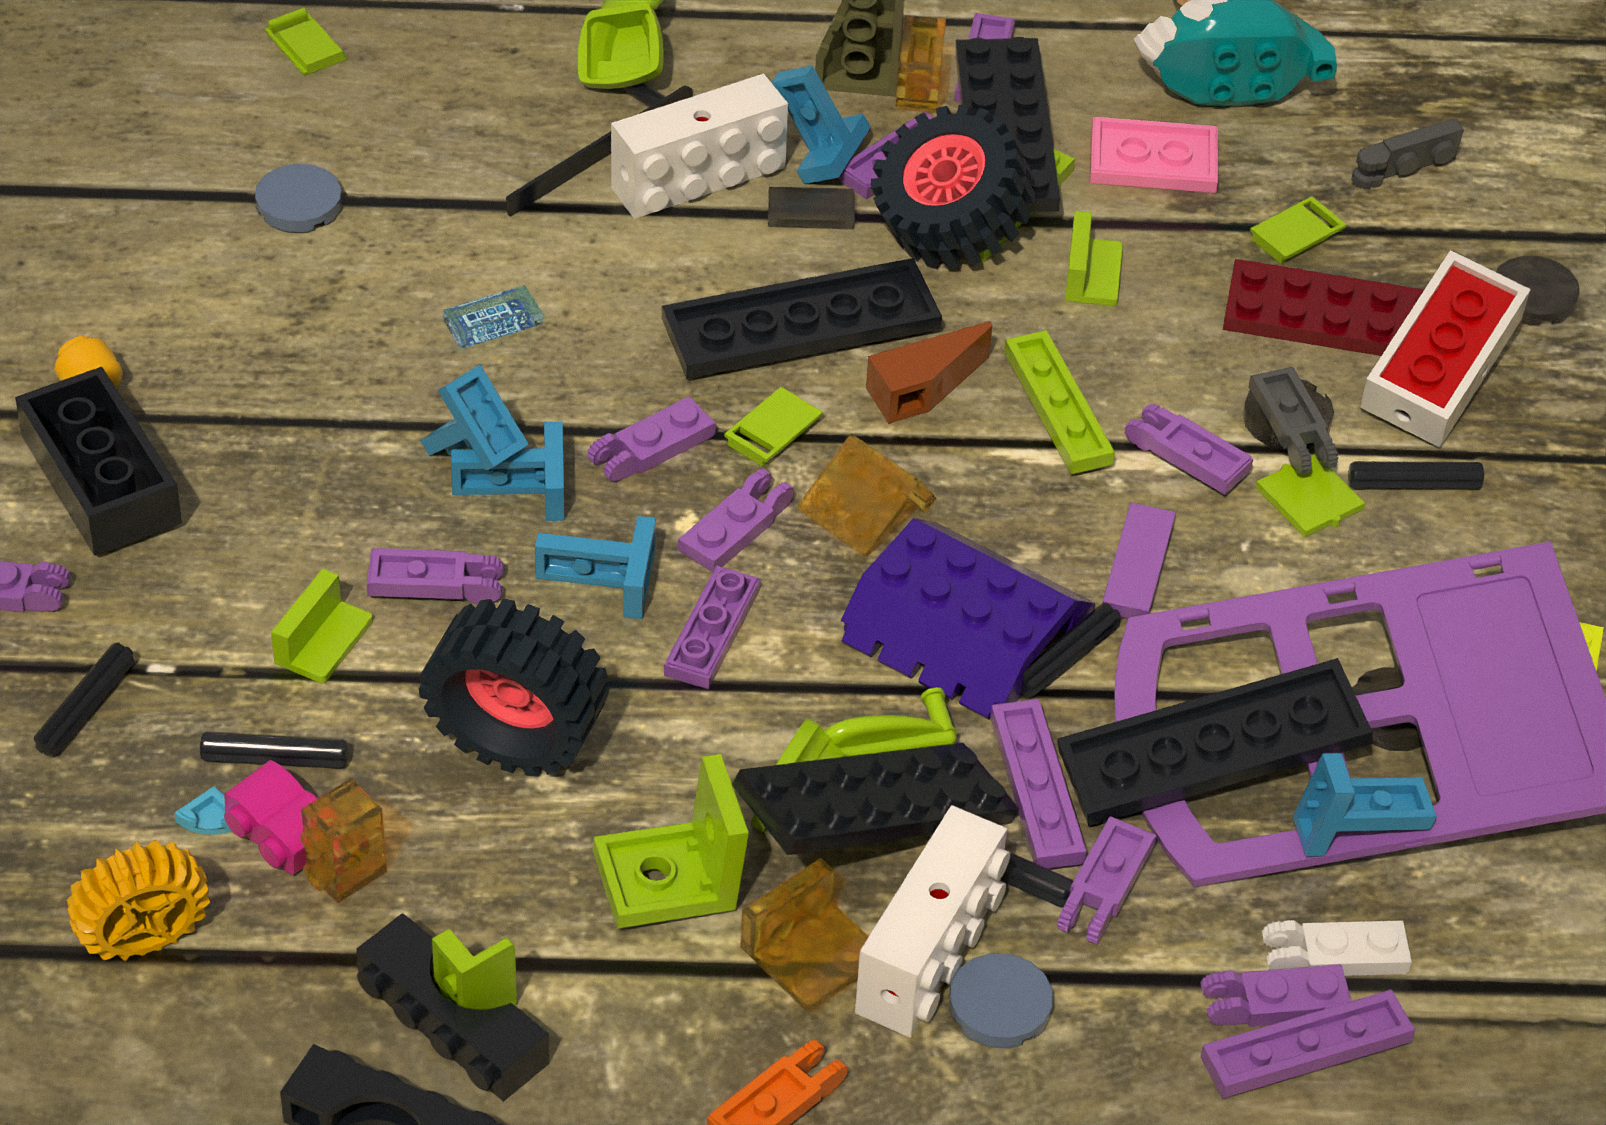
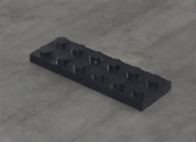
[955,37,1060,212]
[661,258,942,379]
[1057,658,1373,826]
[732,743,1019,855]

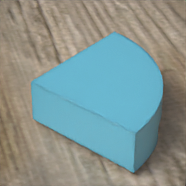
[174,786,231,835]

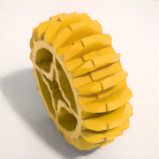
[66,839,210,961]

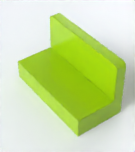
[1065,210,1123,306]
[271,568,373,683]
[432,928,517,1009]

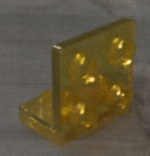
[798,433,937,557]
[740,858,869,1011]

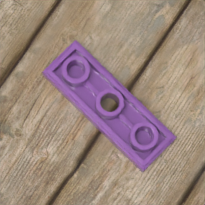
[664,565,761,690]

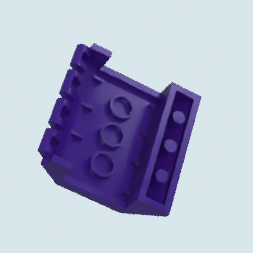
[841,518,1095,719]

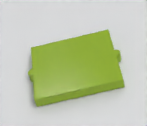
[1255,453,1365,538]

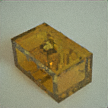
[896,15,946,110]
[300,778,387,903]

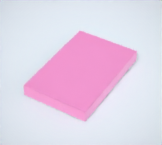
[1090,117,1218,193]

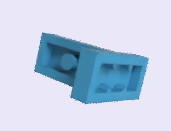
[772,65,871,184]
[420,364,529,470]
[451,421,564,521]
[535,516,656,619]
[1293,753,1437,857]

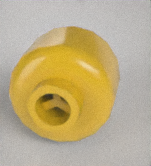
[54,336,123,387]

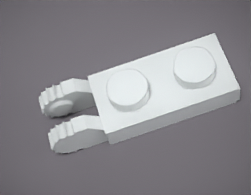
[1262,920,1412,976]

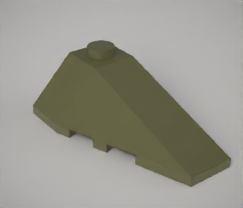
[815,0,905,97]

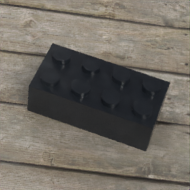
[15,366,182,556]

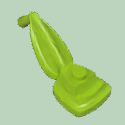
[577,0,664,89]
[750,687,957,833]

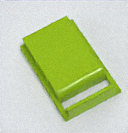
[265,7,347,76]
[1250,196,1347,264]
[724,387,823,467]

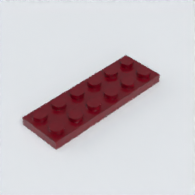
[1223,259,1424,356]

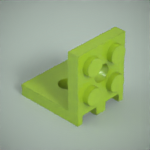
[592,754,749,929]

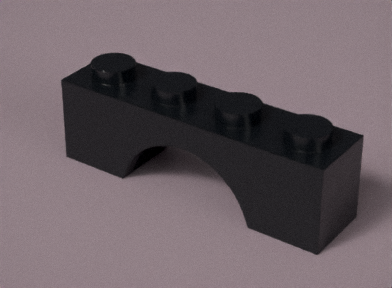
[356,913,549,1102]
[280,1044,502,1125]

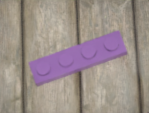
[990,699,1087,869]
[1200,990,1415,1099]

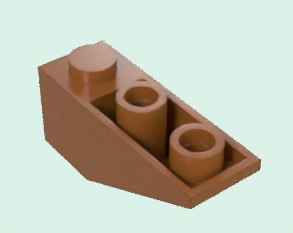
[866,321,993,424]

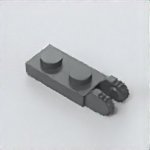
[1351,118,1464,190]
[1248,367,1339,474]

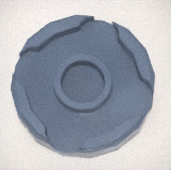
[255,164,342,232]
[949,953,1053,1048]

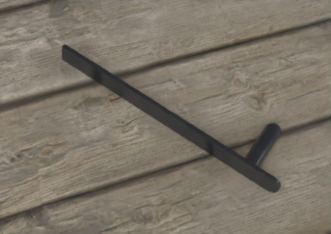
[506,83,693,217]

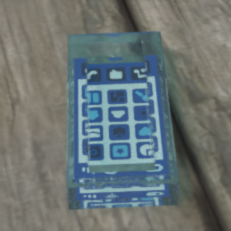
[443,285,543,349]

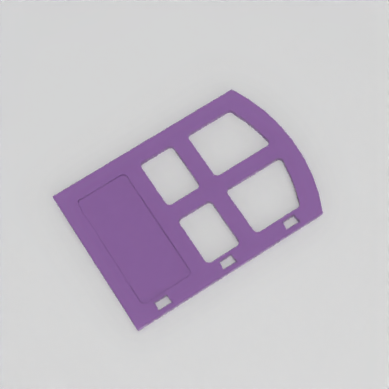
[1115,541,1606,887]

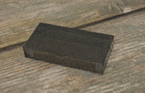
[768,186,855,229]

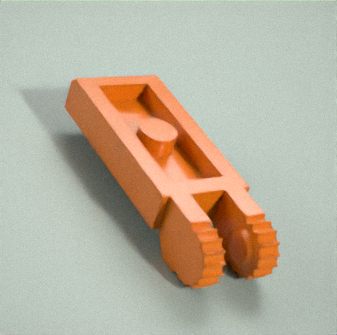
[707,1039,849,1125]

